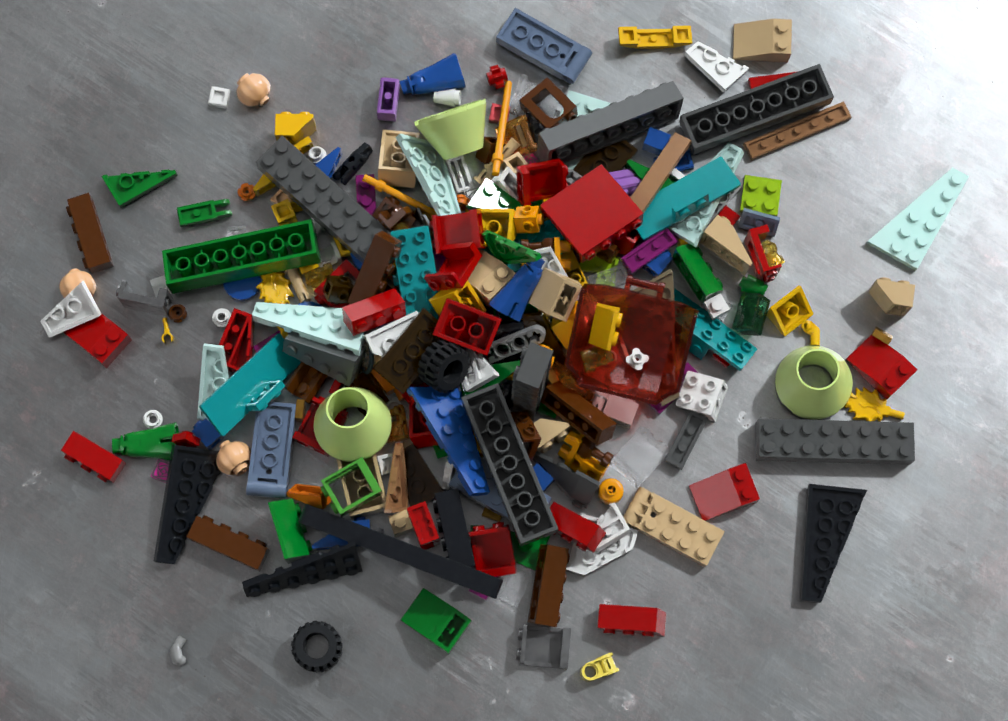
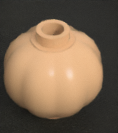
[236,73,270,107]
[59,269,96,298]
[216,440,251,476]

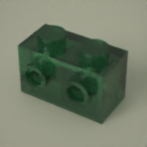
[732,293,771,336]

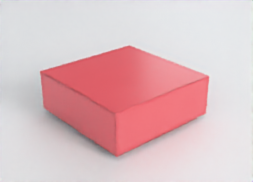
[489,103,510,126]

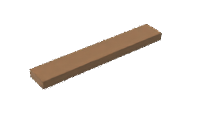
[743,101,852,161]
[630,132,691,230]

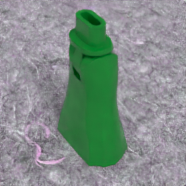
[112,422,179,460]

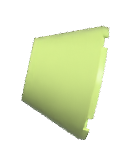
[414,99,486,160]
[775,345,853,420]
[313,387,392,462]

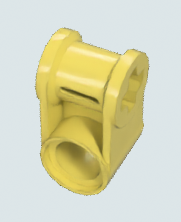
[580,652,620,682]

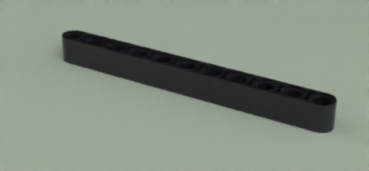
[298,504,503,599]

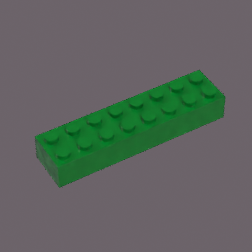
[162,219,321,294]

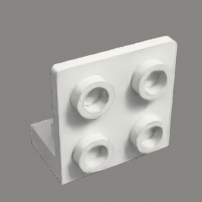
[676,371,728,422]

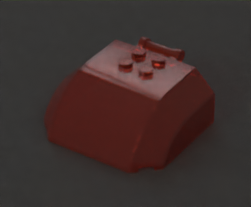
[565,275,699,405]

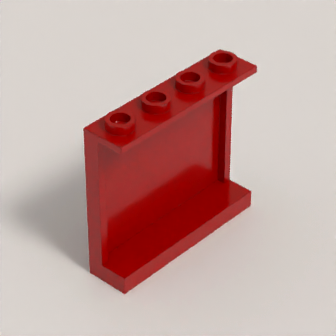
[540,164,644,263]

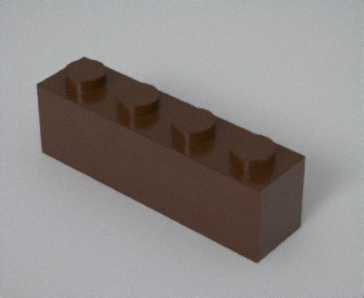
[66,192,114,274]
[347,231,402,304]
[541,380,617,446]
[187,515,270,572]
[527,544,570,627]

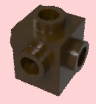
[323,275,354,304]

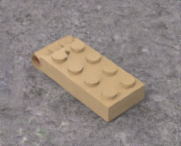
[623,487,725,567]

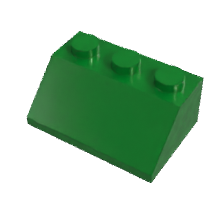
[672,244,723,306]
[268,499,313,564]

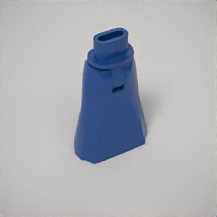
[400,53,466,95]
[489,258,545,322]

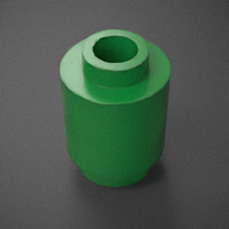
[738,274,768,299]

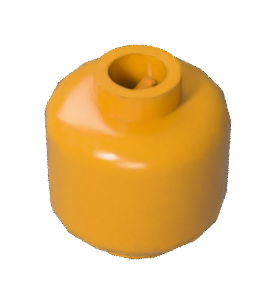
[598,478,624,505]

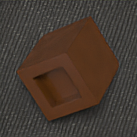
[475,137,506,164]

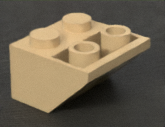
[528,267,582,322]
[869,277,915,316]
[528,418,570,454]

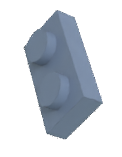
[738,208,780,237]

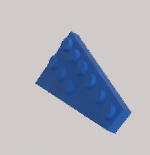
[406,386,490,496]

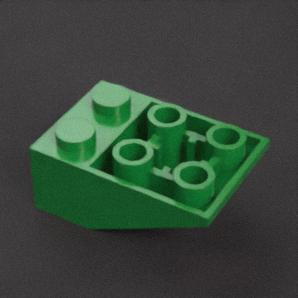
[401,588,472,655]

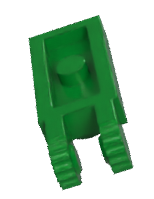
[177,199,232,227]

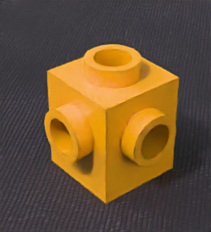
[513,205,544,234]

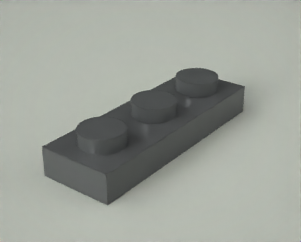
[665,411,708,470]

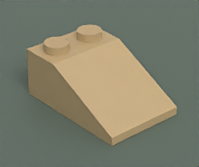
[733,19,792,63]
[378,130,420,188]
[699,214,752,276]
[468,249,516,308]

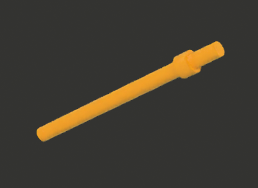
[492,81,512,176]
[362,174,438,216]

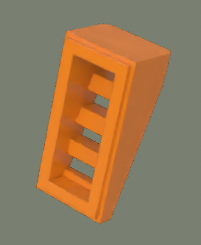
[286,484,331,509]

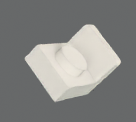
[318,241,342,271]

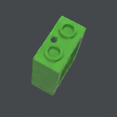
[320,457,383,517]

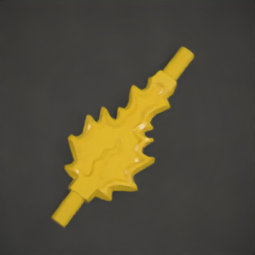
[256,272,294,339]
[811,386,905,422]

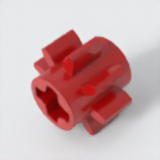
[486,65,508,89]

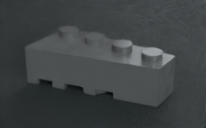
[282,331,366,387]

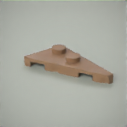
[384,442,408,513]

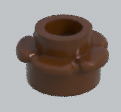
[168,304,187,323]

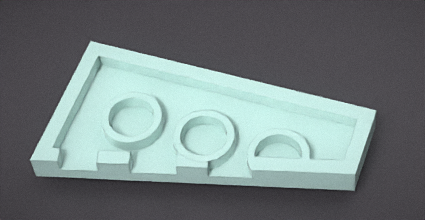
[197,343,229,420]

